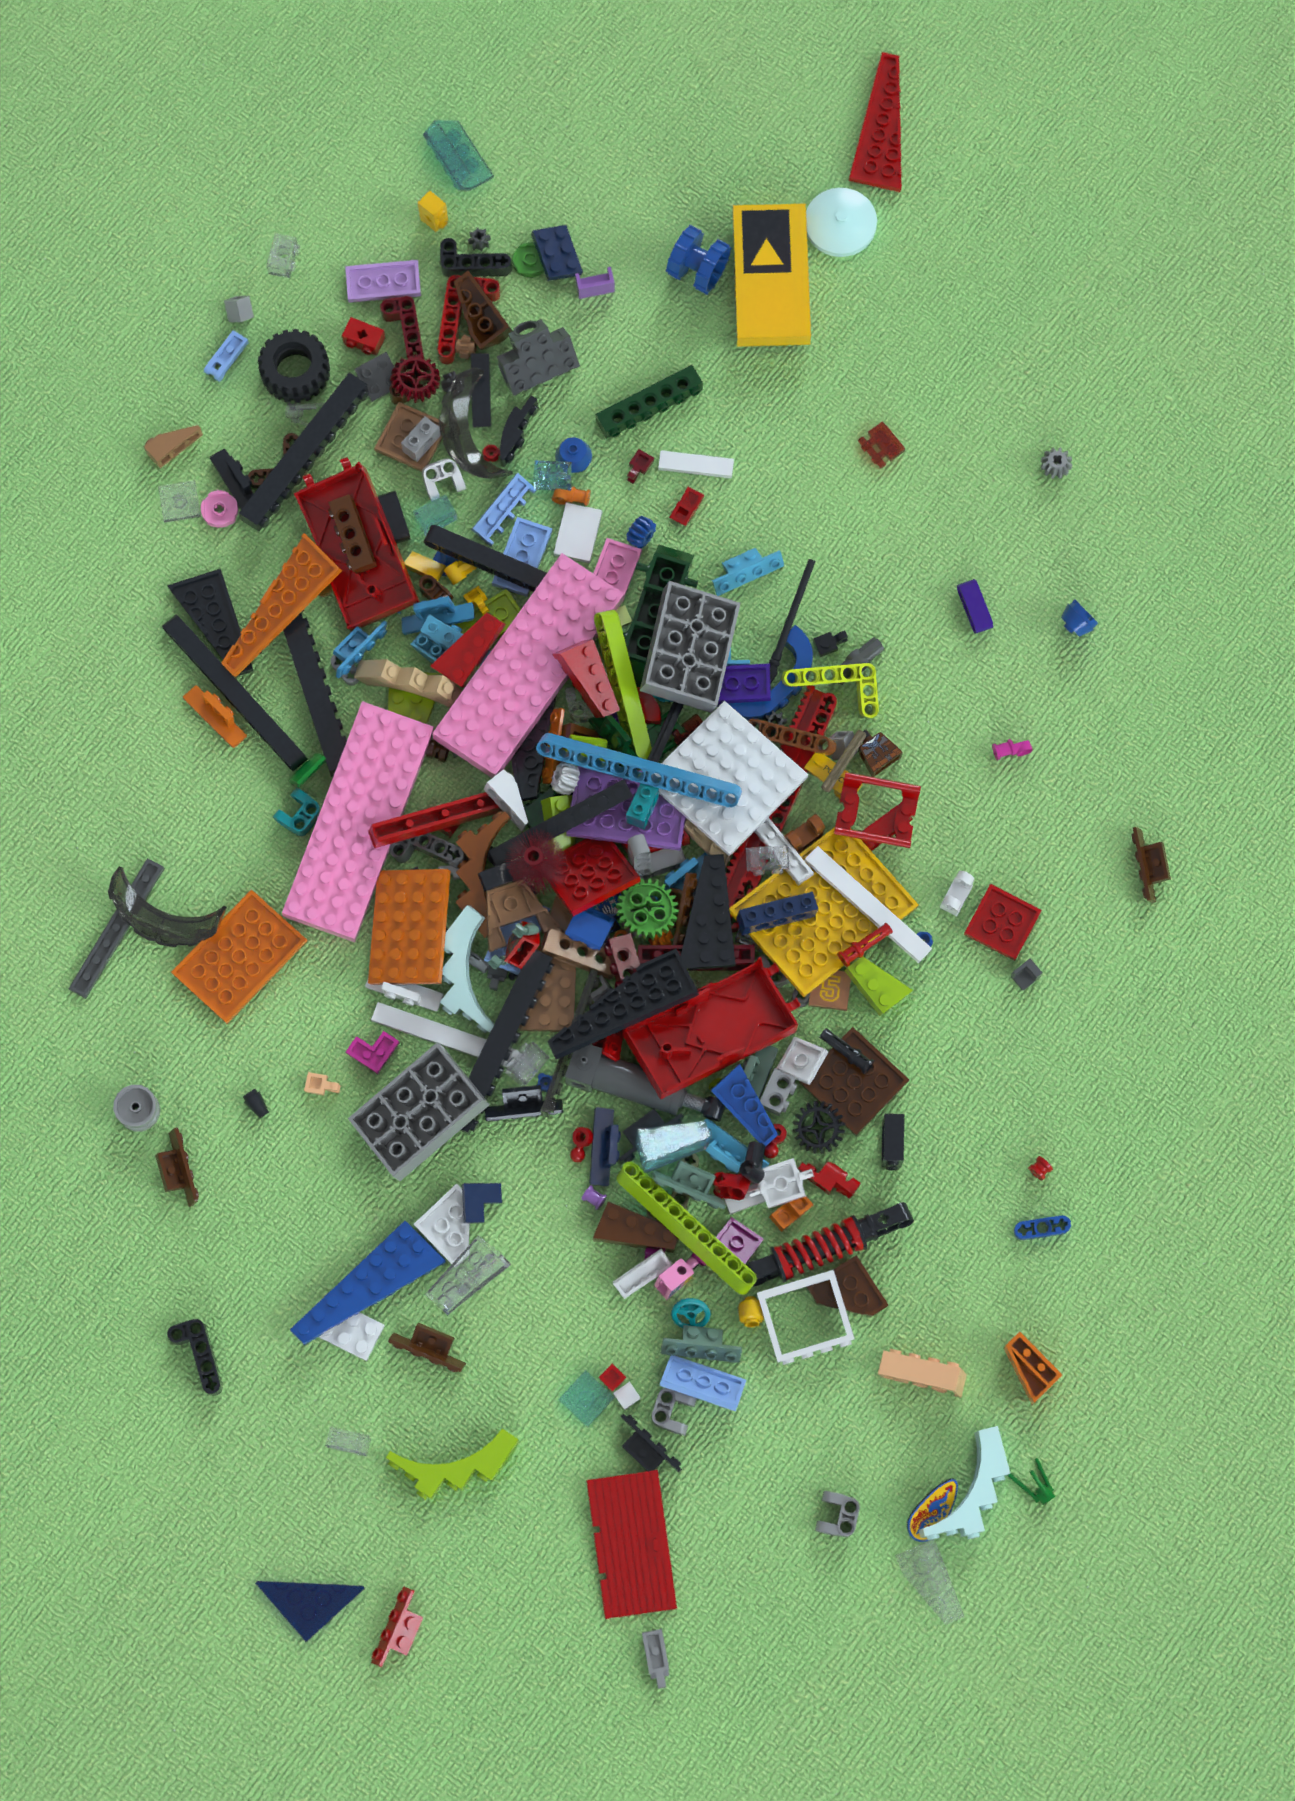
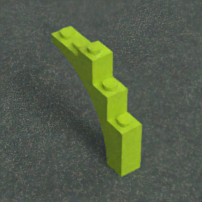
[386,1429,519,1500]

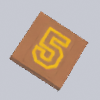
[808,971,851,1011]

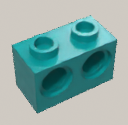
[626,783,659,830]

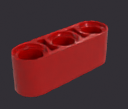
[861,804,913,851]

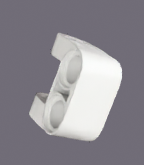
[422,458,466,502]
[940,870,974,916]

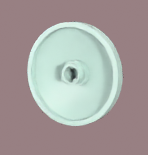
[806,188,877,257]

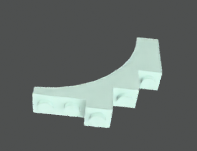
[440,905,495,1033]
[919,1426,1010,1541]

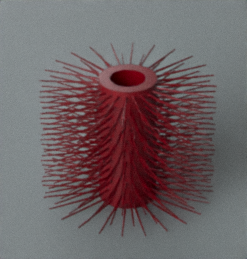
[505,829,567,896]

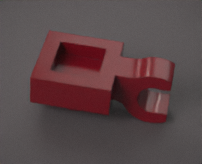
[627,449,654,484]

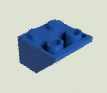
[565,907,616,950]

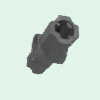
[831,637,885,685]

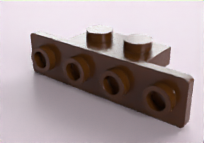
[1131,827,1171,903]
[669,873,698,945]
[155,1127,199,1207]
[388,1323,466,1372]

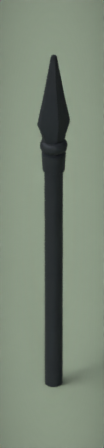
[769,559,816,684]

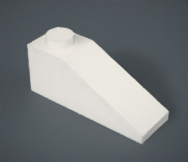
[484,769,528,831]

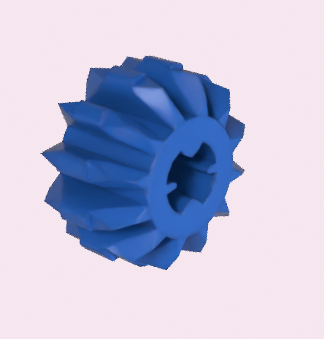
[627,516,656,549]

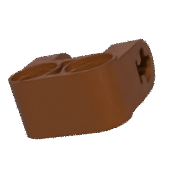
[784,814,825,854]

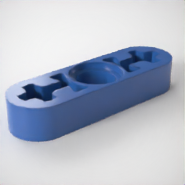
[1014,1215,1071,1240]

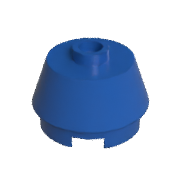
[555,437,592,474]
[1061,599,1098,637]

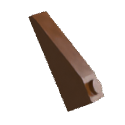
[454,271,513,350]

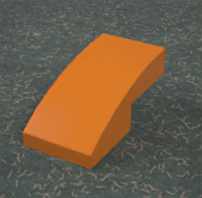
[769,1196,814,1232]

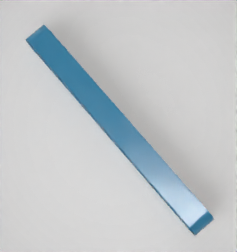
[536,733,742,807]

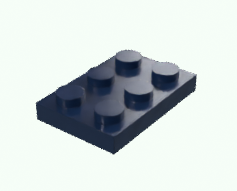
[531,225,583,281]

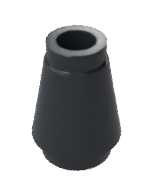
[243,1088,269,1118]

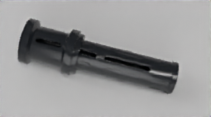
[819,1028,875,1075]

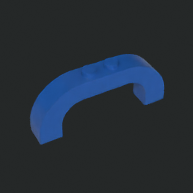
[717,625,813,721]

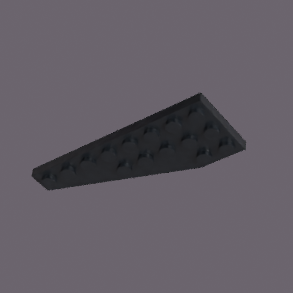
[547,949,699,1060]

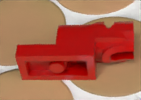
[798,1162,861,1199]

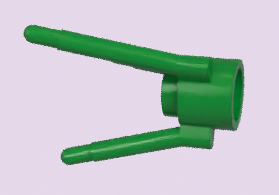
[1007,1458,1055,1505]

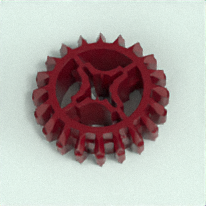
[390,354,440,403]

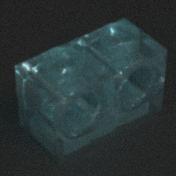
[534,461,572,491]

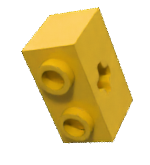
[418,190,448,232]

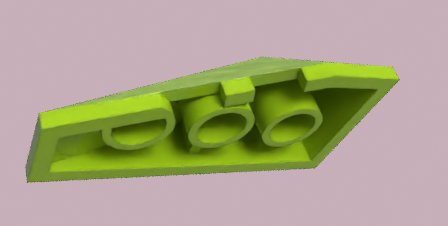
[541,795,577,855]

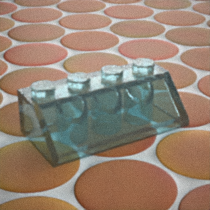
[423,120,494,191]

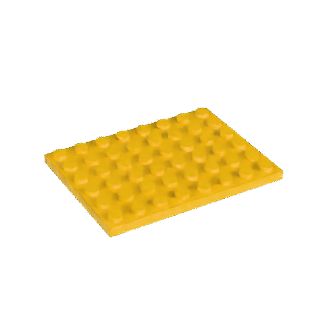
[729,827,919,997]

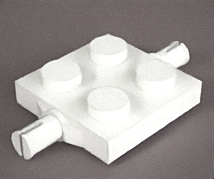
[748,1158,814,1209]

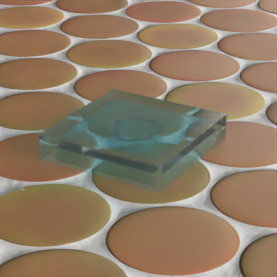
[558,1370,615,1427]

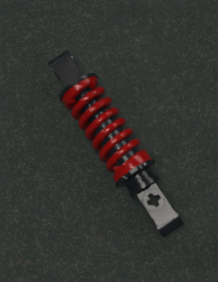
[746,1202,914,1287]

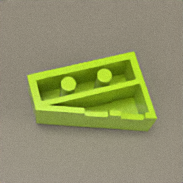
[844,957,913,1016]

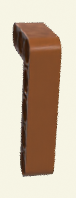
[748,719,836,755]

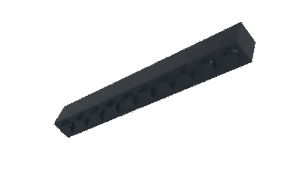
[239,372,369,532]
[283,610,347,777]
[460,950,555,1135]

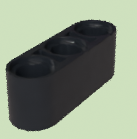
[378,491,411,544]

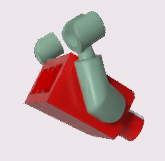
[487,921,540,970]

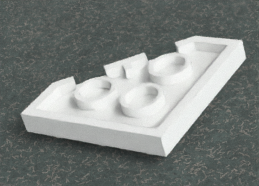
[414,1184,470,1268]

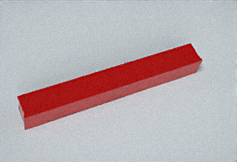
[368,792,503,849]

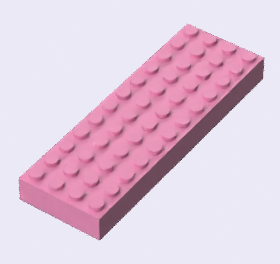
[432,553,624,778]
[282,701,434,942]

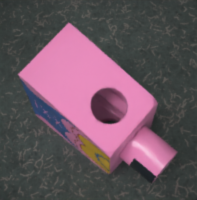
[654,1257,699,1300]

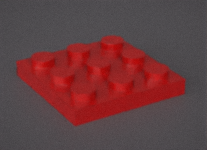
[964,884,1042,961]

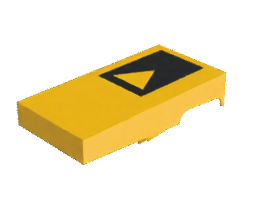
[733,203,811,347]

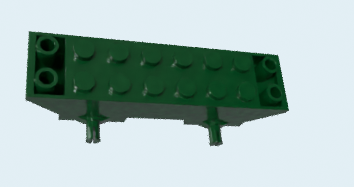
[623,544,698,688]

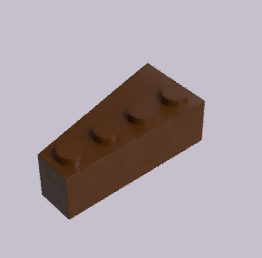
[593,1202,679,1253]

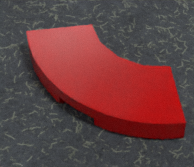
[637,687,661,724]

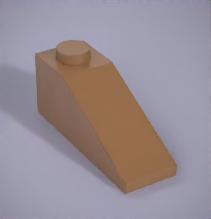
[143,425,203,469]

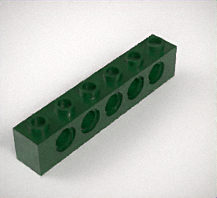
[595,365,703,439]

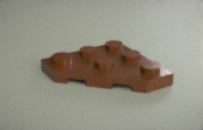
[806,1255,889,1317]

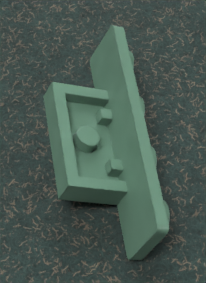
[743,1046,778,1099]
[652,1160,726,1209]
[661,1325,742,1363]

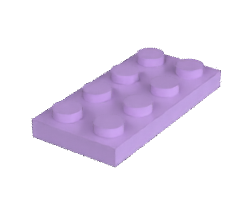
[345,260,421,303]

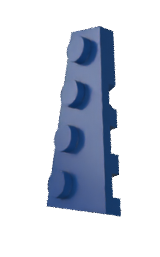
[711,1063,778,1147]

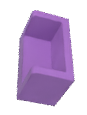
[575,267,615,299]

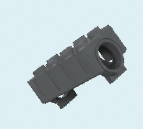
[497,319,580,396]

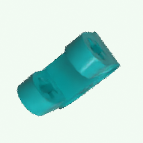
[273,787,321,836]

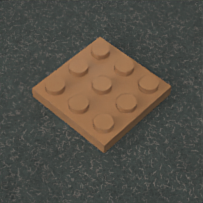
[374,402,449,472]

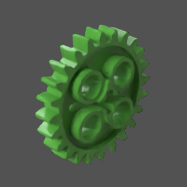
[616,878,679,940]

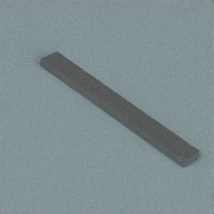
[68,858,165,999]

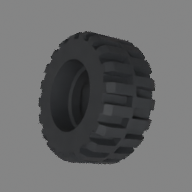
[258,329,330,403]

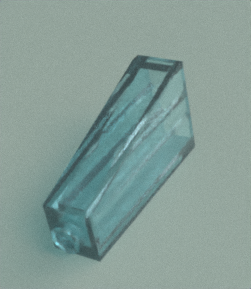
[635,1121,712,1173]

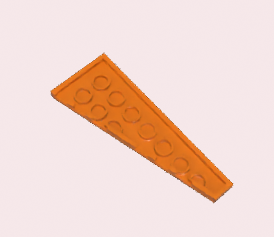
[221,533,342,677]

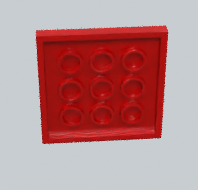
[544,839,641,916]

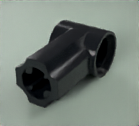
[739,1141,765,1184]

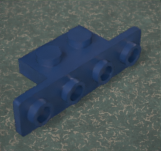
[589,1107,621,1187]

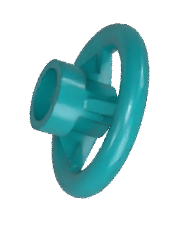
[671,1298,711,1328]

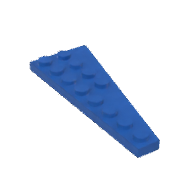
[290,1221,446,1345]

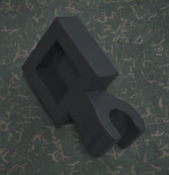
[813,631,848,657]

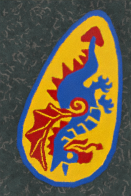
[907,1478,958,1542]

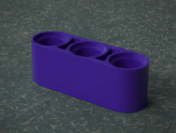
[957,579,993,634]

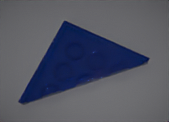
[255,1581,365,1642]

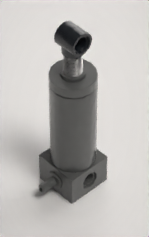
[565,1044,725,1122]

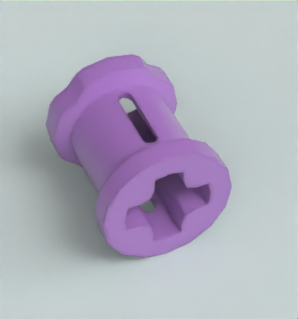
[581,1185,607,1210]

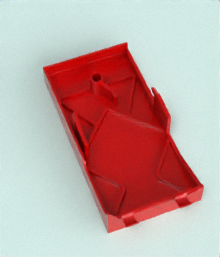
[294,457,420,632]

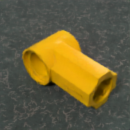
[443,560,477,585]

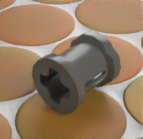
[792,988,810,1007]

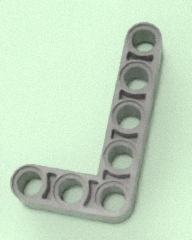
[628,834,686,880]

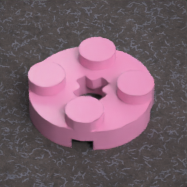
[201,490,239,528]

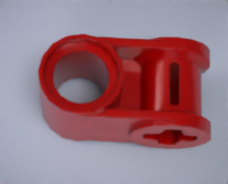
[713,1172,751,1200]

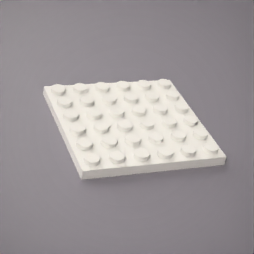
[654,701,808,856]

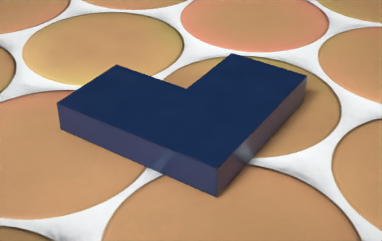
[462,1183,502,1224]

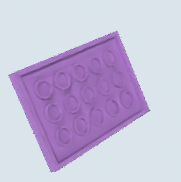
[566,766,686,851]

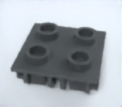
[354,352,395,402]

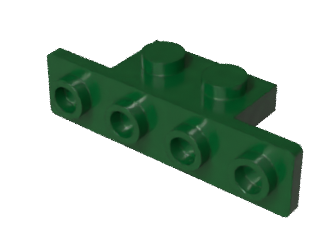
[588,715,639,769]

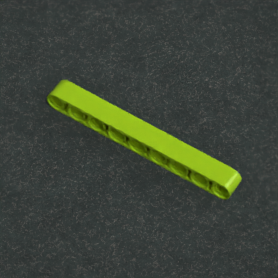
[594,610,652,770]
[616,1162,757,1295]

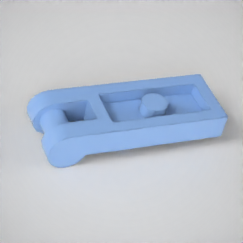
[204,330,249,382]

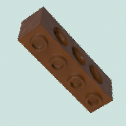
[328,494,377,574]

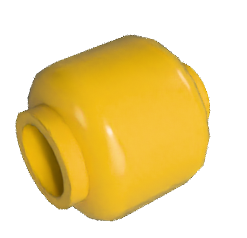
[738,1296,764,1327]

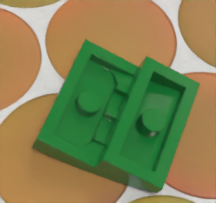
[288,753,326,788]

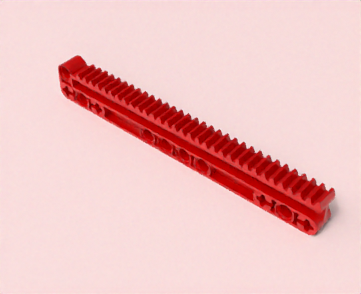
[726,685,837,933]

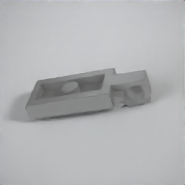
[642,1629,669,1689]

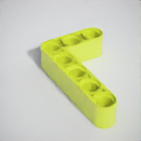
[781,663,879,718]

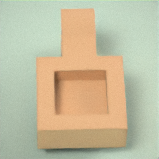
[304,1072,341,1096]

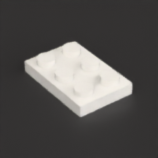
[319,1312,385,1361]

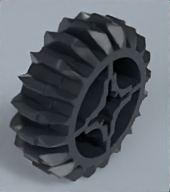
[793,1101,846,1154]

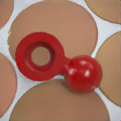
[764,1124,787,1159]
[570,1127,593,1163]

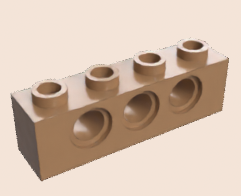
[540,927,622,980]

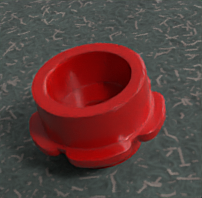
[482,444,500,462]

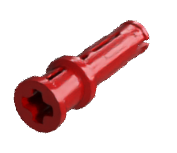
[837,923,893,967]

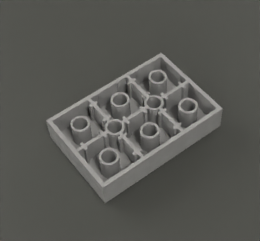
[640,581,740,713]
[348,1042,490,1181]

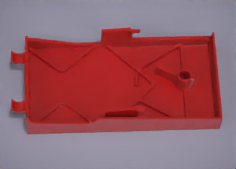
[623,957,801,1100]

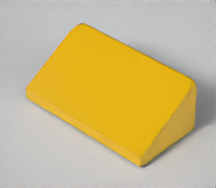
[404,551,446,581]

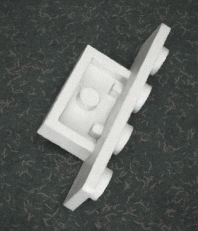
[365,980,444,1012]

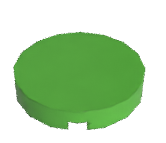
[512,242,544,278]

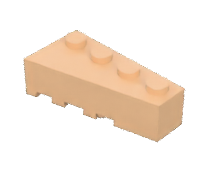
[878,1349,967,1398]

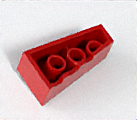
[430,613,506,688]

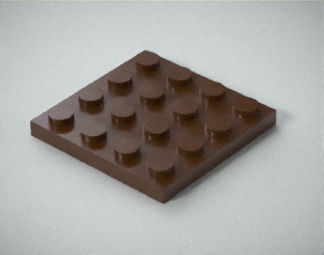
[799,1027,909,1136]

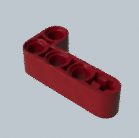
[380,296,424,358]

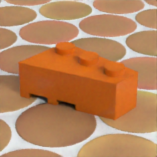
[1004,1332,1062,1405]

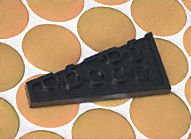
[167,568,254,676]
[681,854,735,970]

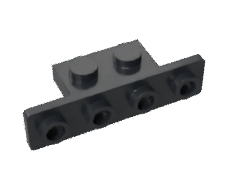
[210,449,253,510]
[485,1085,563,1121]
[618,1109,684,1164]
[621,1414,682,1473]

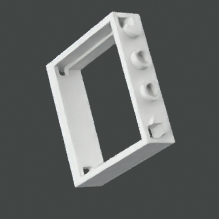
[757,1270,855,1365]

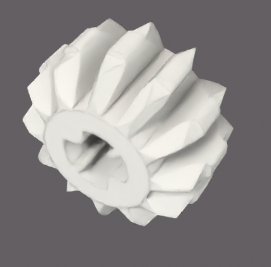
[551,762,580,795]

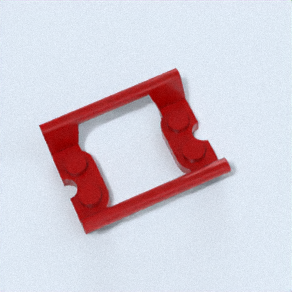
[834,772,921,848]

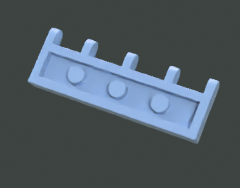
[471,473,536,546]

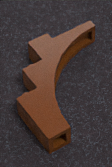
[456,811,511,938]

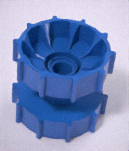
[665,225,732,295]

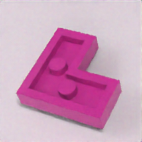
[346,1031,400,1074]

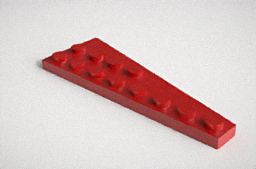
[849,52,902,193]

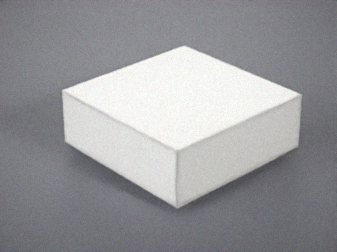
[613,1382,641,1410]

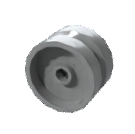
[113,1085,160,1132]

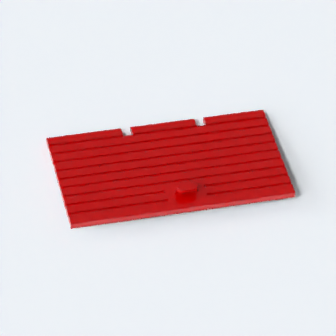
[586,1470,677,1619]

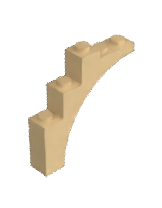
[354,659,463,708]

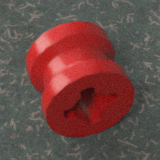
[1028,1156,1053,1181]

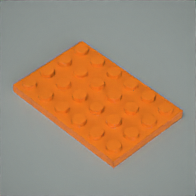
[368,869,451,985]
[171,889,307,1024]

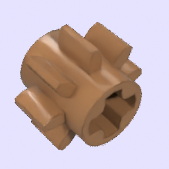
[456,335,476,359]

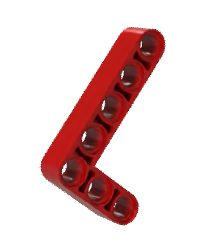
[438,275,501,365]

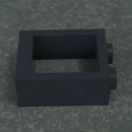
[881,1113,904,1171]

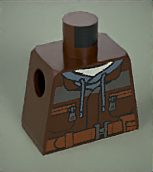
[858,729,903,777]

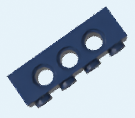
[736,891,818,935]

